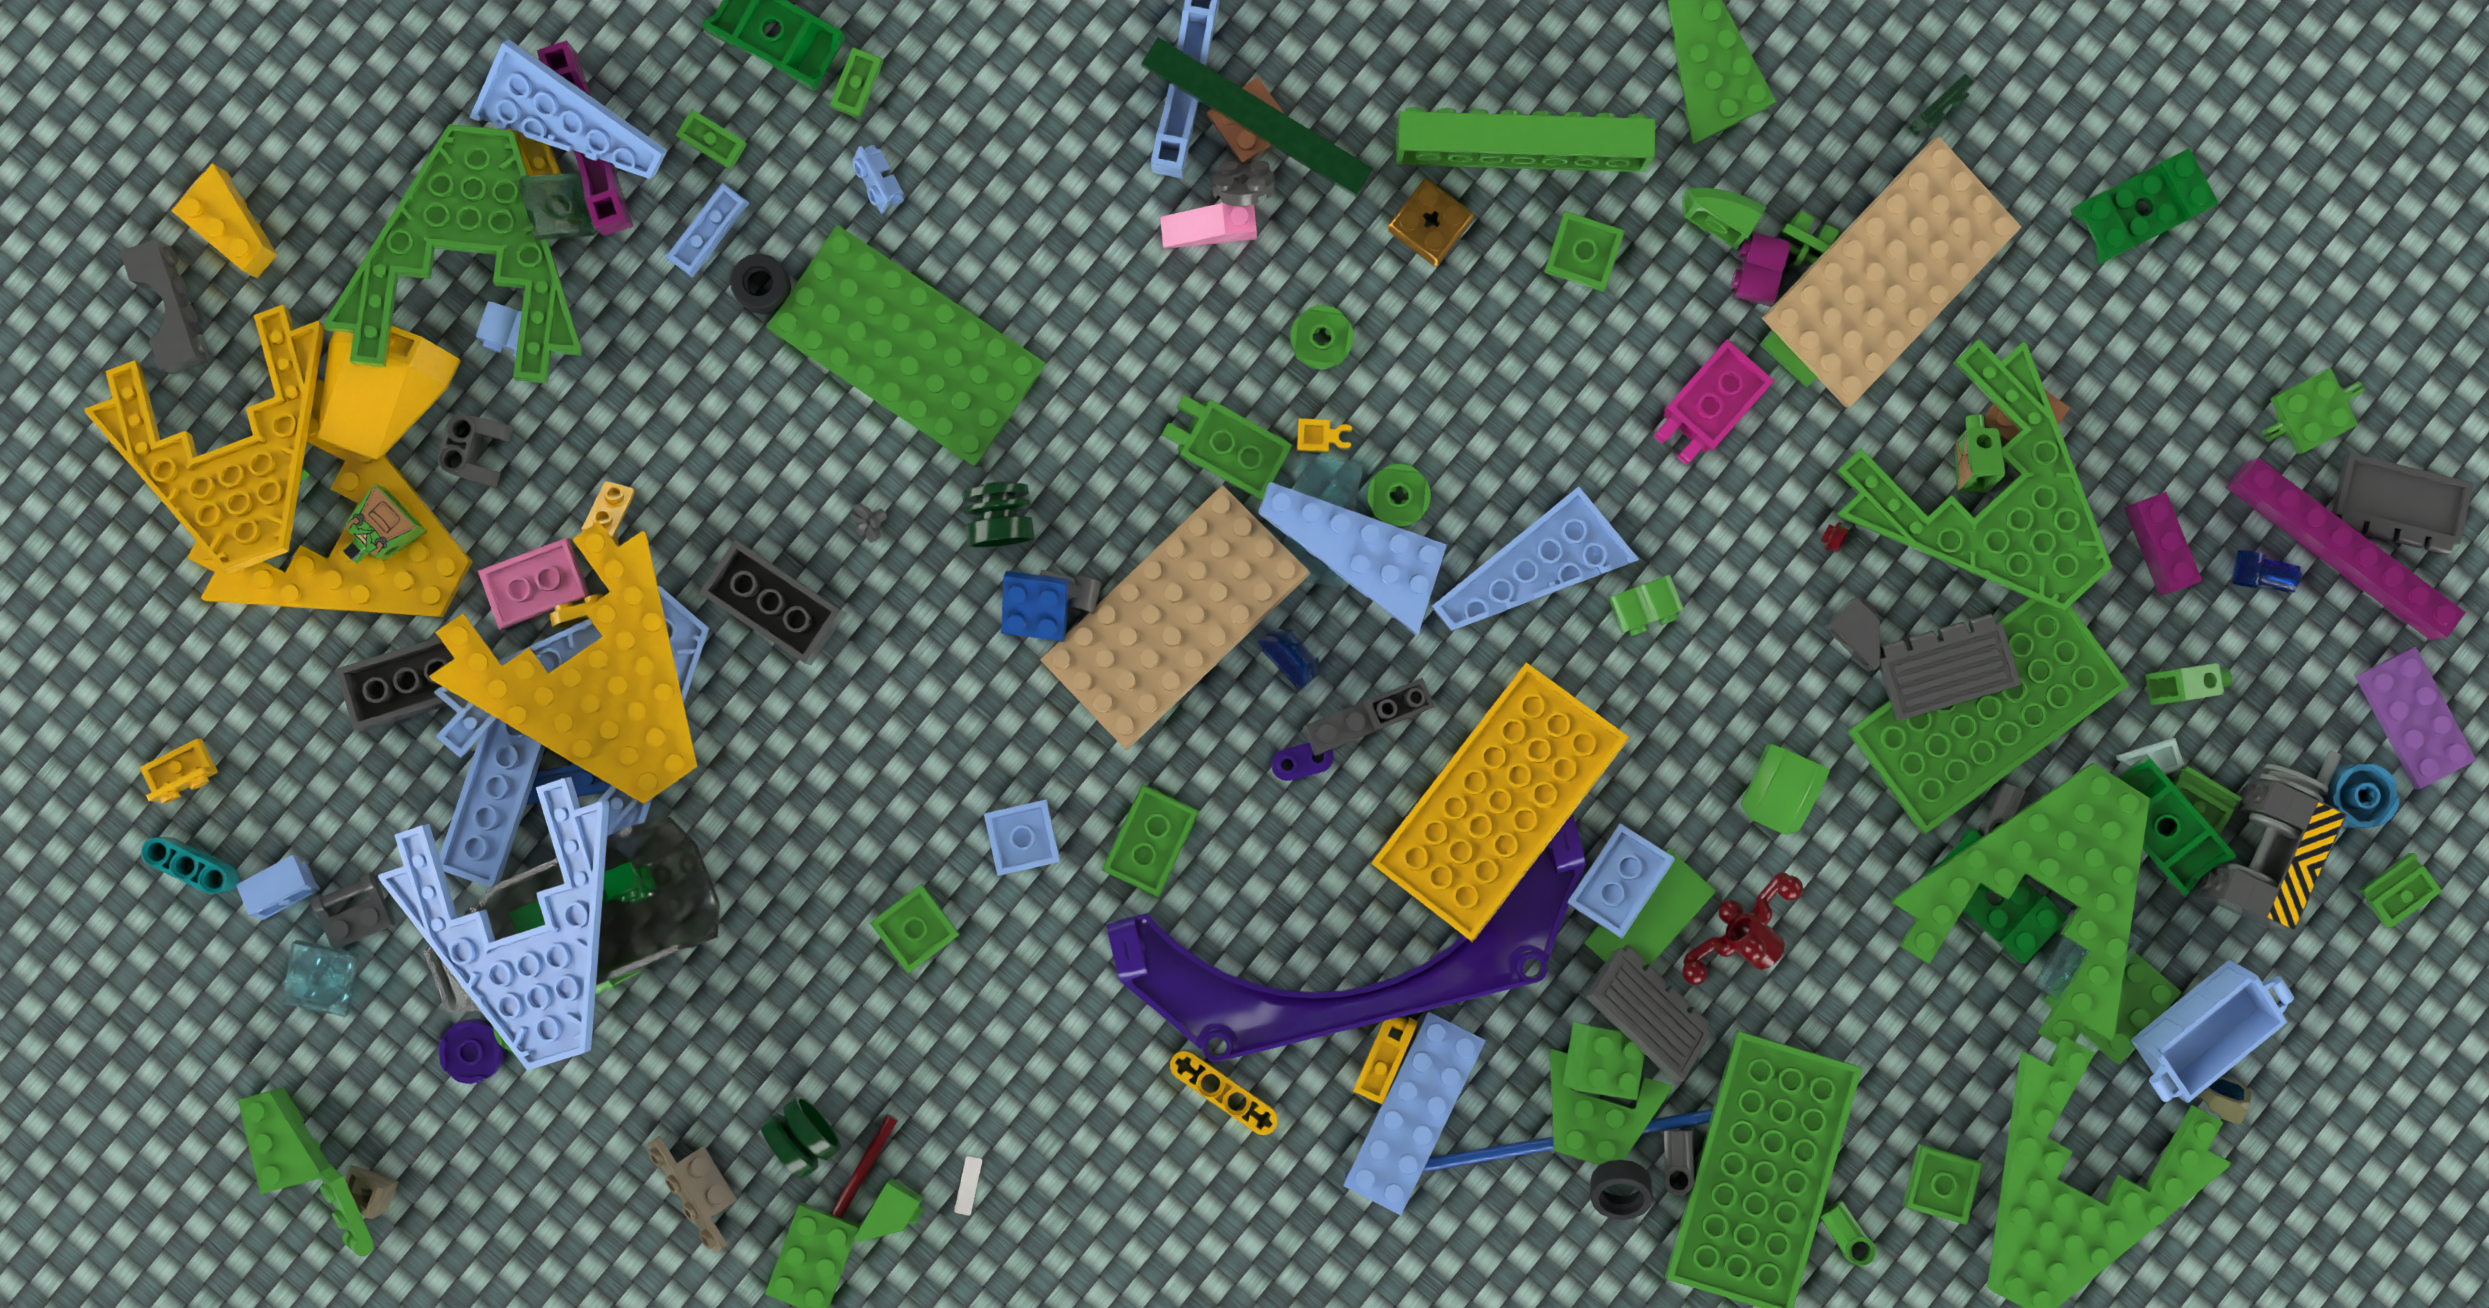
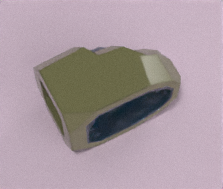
[2197,1076,2251,1125]

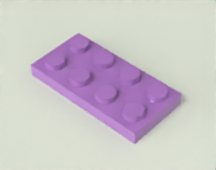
[2355,647,2476,789]

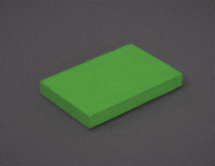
[1101,784,1200,898]

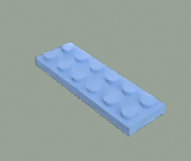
[439,719,545,888]
[1343,1012,1486,1215]

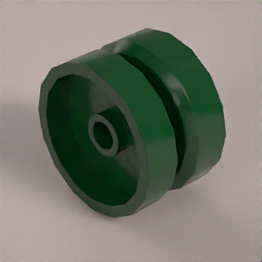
[760,1095,841,1179]

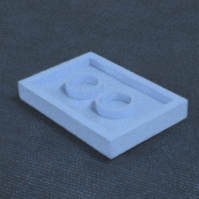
[1567,824,1675,939]

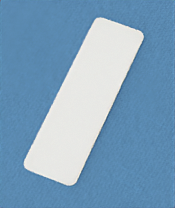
[954,1156,982,1216]

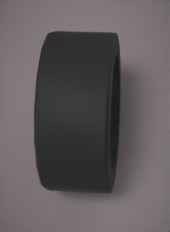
[1590,1159,1653,1220]

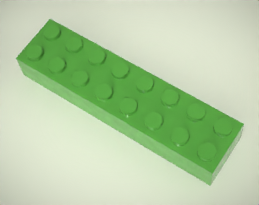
[1395,107,1655,172]

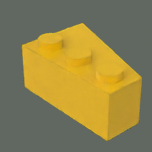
[171,163,278,278]

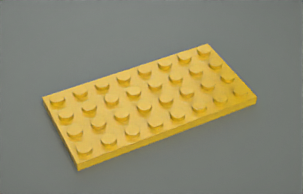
[1371,662,1629,942]

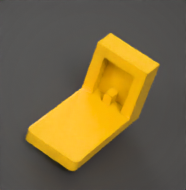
[582,481,634,547]

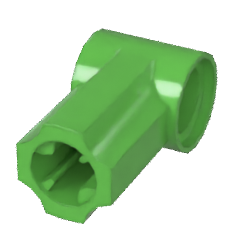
[1819,1200,1876,1266]

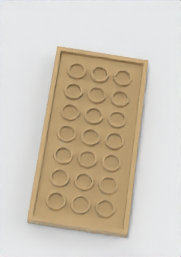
[1762,136,2021,407]
[1040,485,1310,750]

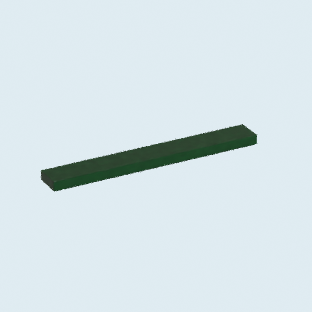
[1141,37,1373,197]

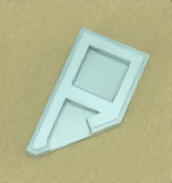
[2116,738,2184,775]

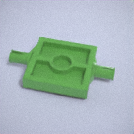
[2262,368,2365,454]

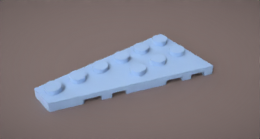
[469,39,668,179]
[1258,482,1447,635]

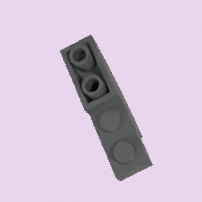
[1303,678,1434,756]

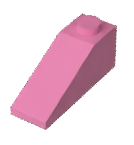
[1160,203,1257,249]

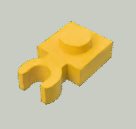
[1297,418,1352,453]

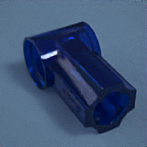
[2231,550,2302,593]

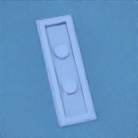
[666,183,749,278]

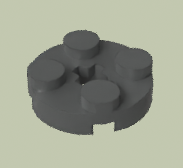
[1211,161,1275,206]

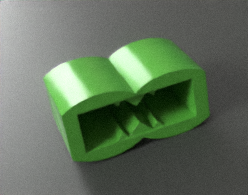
[1608,575,1684,637]

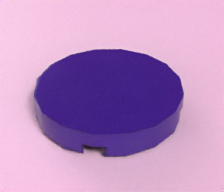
[438,1019,505,1084]

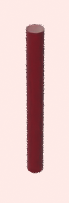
[831,1114,898,1218]

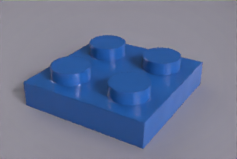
[1001,571,1069,642]

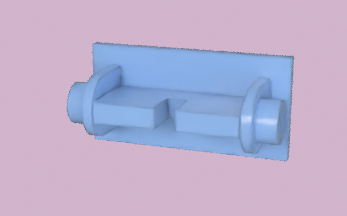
[852,145,904,214]

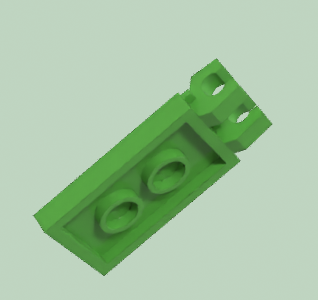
[1161,395,1293,501]

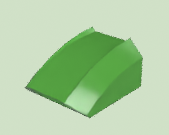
[1682,188,1766,250]
[1741,744,1830,835]

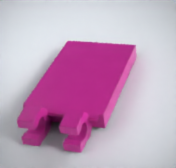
[1653,339,1774,465]

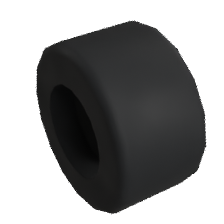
[730,253,791,314]

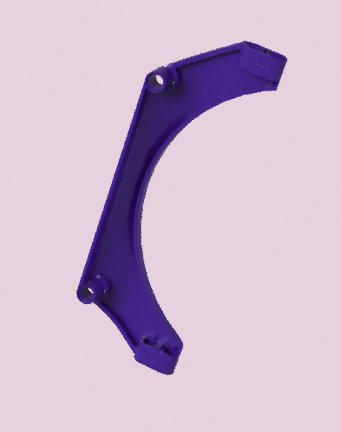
[1106,813,1586,1062]

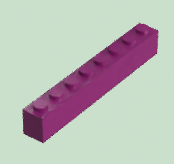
[2225,458,2466,640]

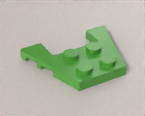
[1549,1049,1672,1165]

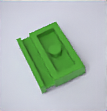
[2172,765,2242,835]
[2358,853,2442,928]

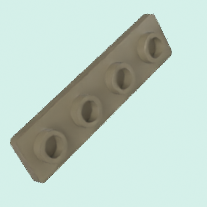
[647,1136,737,1253]

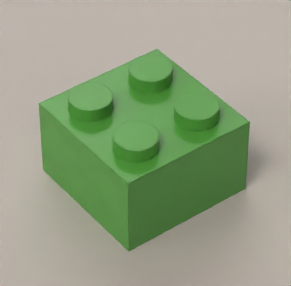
[1562,1021,1645,1100]

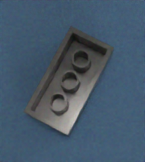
[699,540,846,665]
[336,637,455,731]

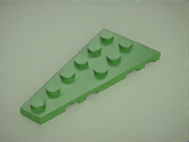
[1668,0,1776,147]

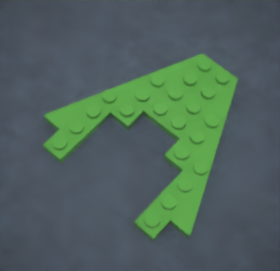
[324,124,583,384]
[1836,339,2113,611]
[1891,763,2150,1046]
[1987,1035,2231,1308]

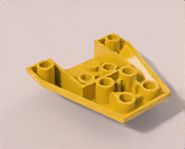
[317,326,461,461]

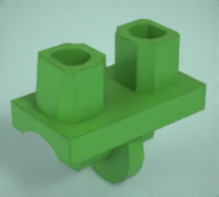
[1780,211,1841,268]

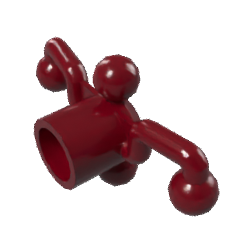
[1682,873,1803,985]

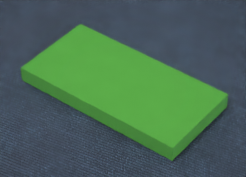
[1583,848,1716,968]

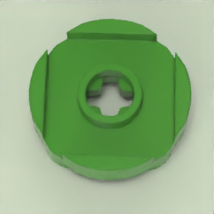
[1290,305,1354,370]
[1367,464,1431,528]

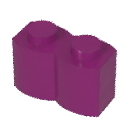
[1730,232,1790,307]

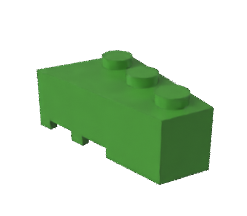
[238,1087,336,1194]

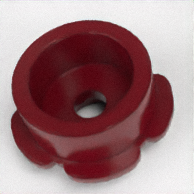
[1821,522,1849,552]

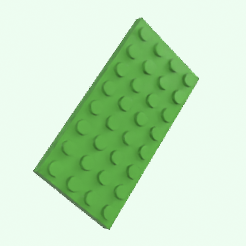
[766,225,1046,468]
[1846,598,2129,834]
[1665,1030,1862,1308]

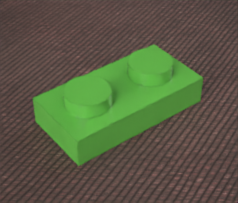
[829,47,883,119]
[675,109,747,171]

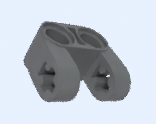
[437,414,514,488]

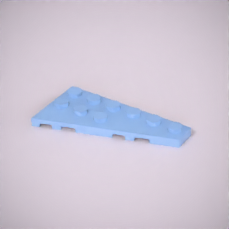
[1431,487,1639,631]

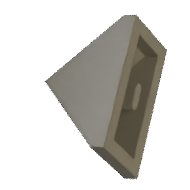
[345,1165,399,1219]

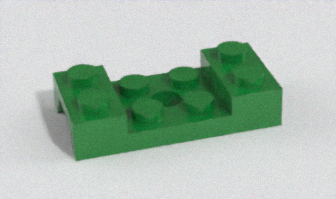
[702,0,846,92]
[2070,148,2219,265]
[2117,754,2237,896]
[1924,829,2068,964]
[508,862,657,934]

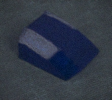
[1257,629,1319,692]

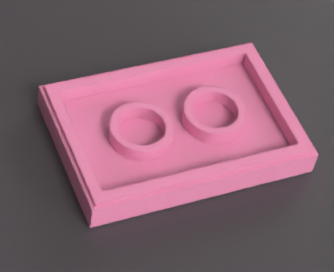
[478,538,590,630]

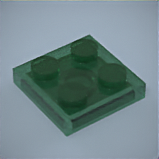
[518,173,598,240]

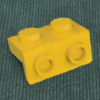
[139,739,218,804]

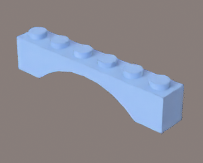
[1150,0,1220,179]

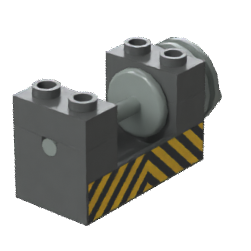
[2199,750,2347,932]

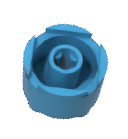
[2320,764,2399,828]

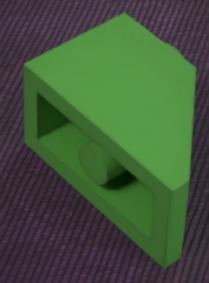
[854,1178,924,1242]

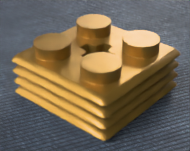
[1387,178,1474,267]

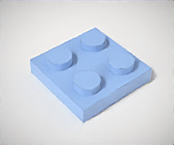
[984,799,1061,876]

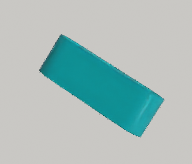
[141,837,239,894]

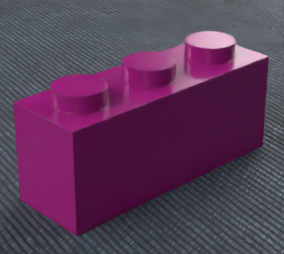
[2124,492,2202,595]

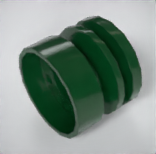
[962,482,1034,548]

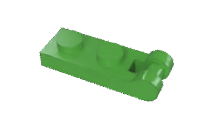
[319,1167,374,1256]

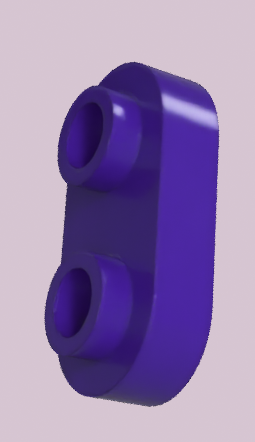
[1271,743,1334,781]

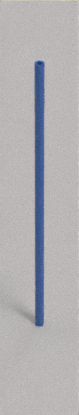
[1345,1109,1713,1178]

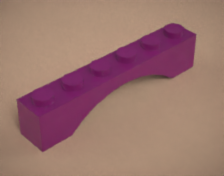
[536,40,634,236]

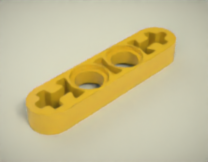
[1170,1050,1278,1135]

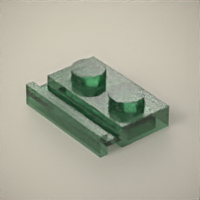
[1908,73,1974,137]

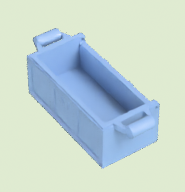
[2131,960,2294,1103]

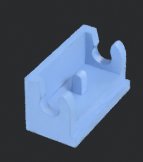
[236,855,320,920]

